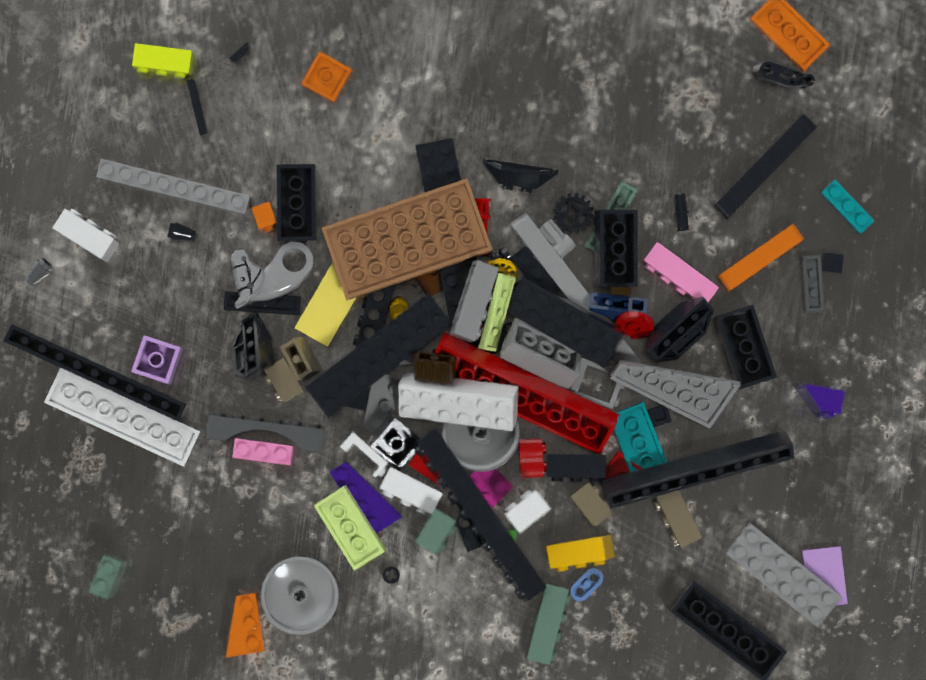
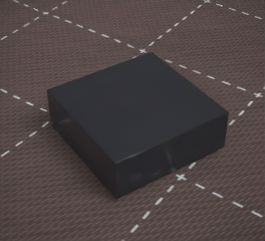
[822,253,844,274]
[647,405,672,428]

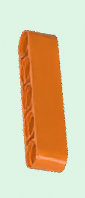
[718,223,805,292]

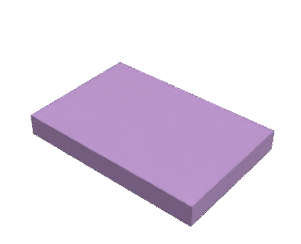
[801,546,848,605]

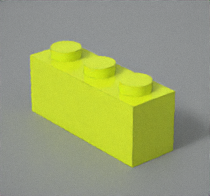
[132,43,194,79]

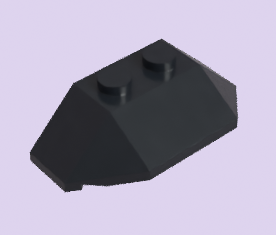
[482,158,559,194]
[646,297,714,362]
[232,312,274,379]

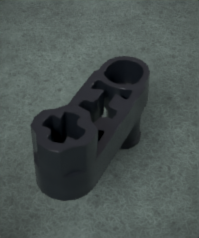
[753,61,815,90]

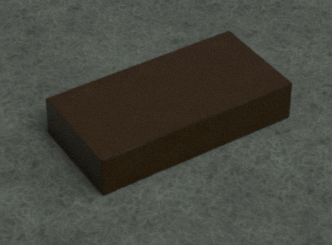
[608,287,631,295]

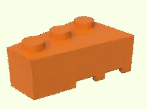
[226,592,266,658]

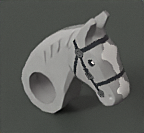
[231,242,313,309]

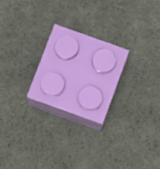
[131,335,183,385]

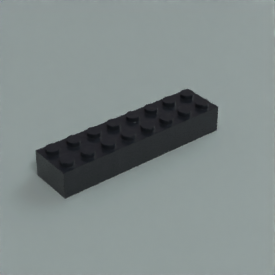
[305,293,452,418]

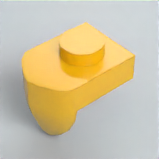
[389,296,409,322]

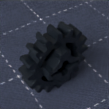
[553,193,594,234]

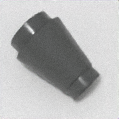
[25,258,53,286]

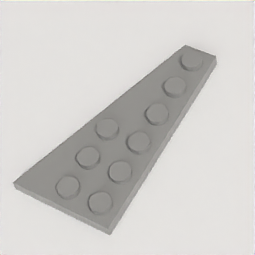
[610,360,740,429]

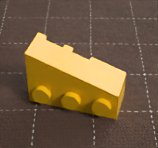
[546,534,615,572]

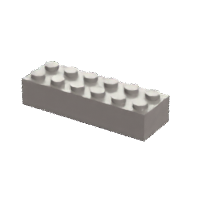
[725,522,842,627]

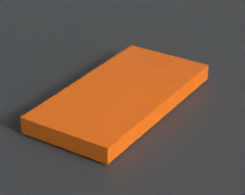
[749,0,830,72]

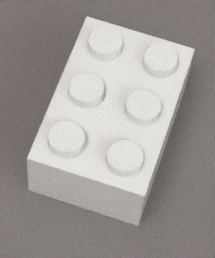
[53,209,120,262]
[380,467,443,516]
[504,490,551,533]

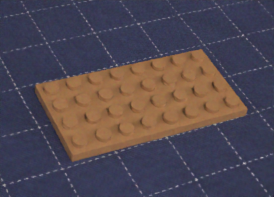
[322,178,492,301]

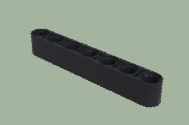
[713,114,817,220]

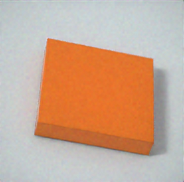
[301,51,353,103]

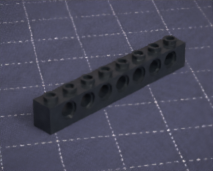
[345,284,395,411]

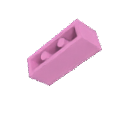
[233,438,294,466]

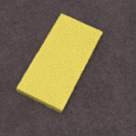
[295,262,357,347]

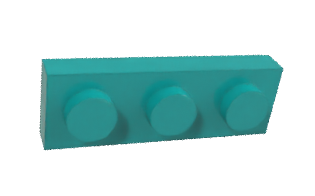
[820,180,874,235]

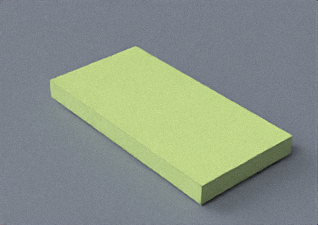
[313,485,387,571]

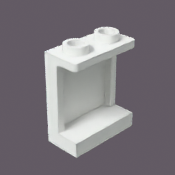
[340,433,389,478]

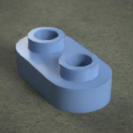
[570,568,603,601]

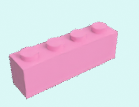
[643,242,719,302]

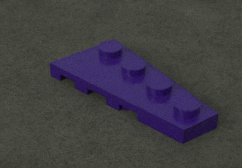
[330,462,403,534]

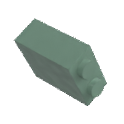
[89,554,128,599]

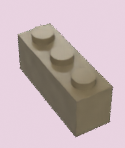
[653,490,702,548]

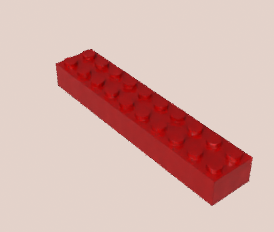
[435,332,619,455]

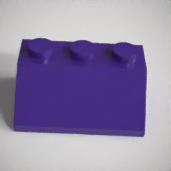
[796,384,845,419]

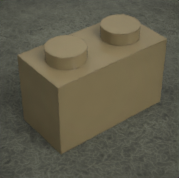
[280,337,322,381]
[263,358,304,403]
[569,482,612,527]

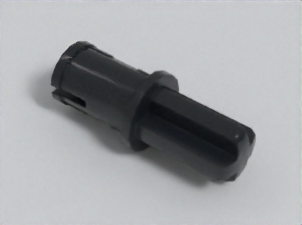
[674,193,689,231]

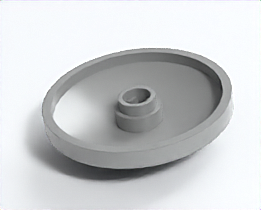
[442,421,520,472]
[261,556,339,635]

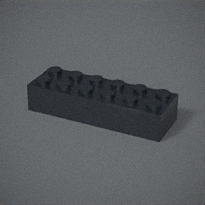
[507,275,626,368]
[669,580,787,680]

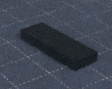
[187,79,209,139]

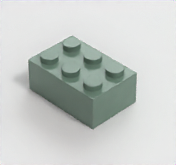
[415,509,457,555]

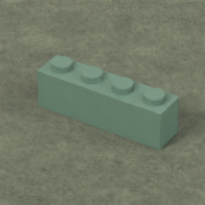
[526,583,571,665]

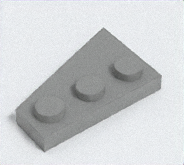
[363,374,400,433]

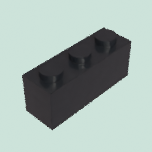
[547,454,606,482]

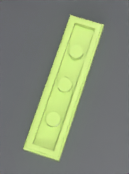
[479,273,516,352]

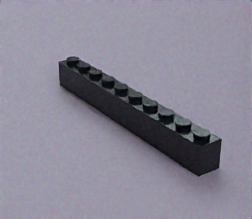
[3,324,189,422]
[413,428,547,601]
[601,430,794,509]

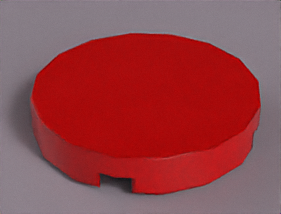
[615,311,654,339]

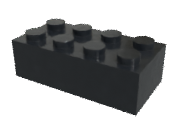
[277,164,317,244]
[594,209,638,287]
[714,304,777,390]

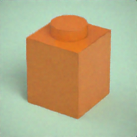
[251,202,277,233]

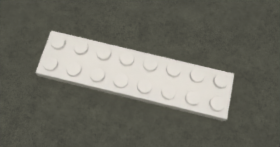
[44,368,201,467]

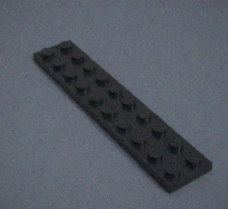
[415,138,487,326]

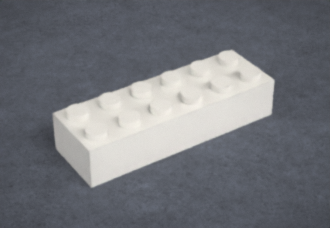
[399,372,518,431]

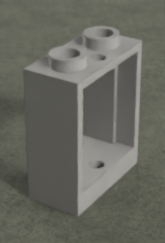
[569,358,624,410]

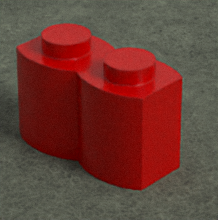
[518,438,547,478]

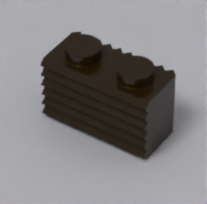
[414,351,456,385]

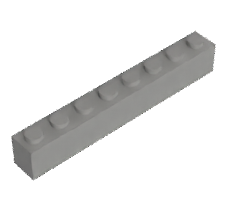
[96,159,252,217]

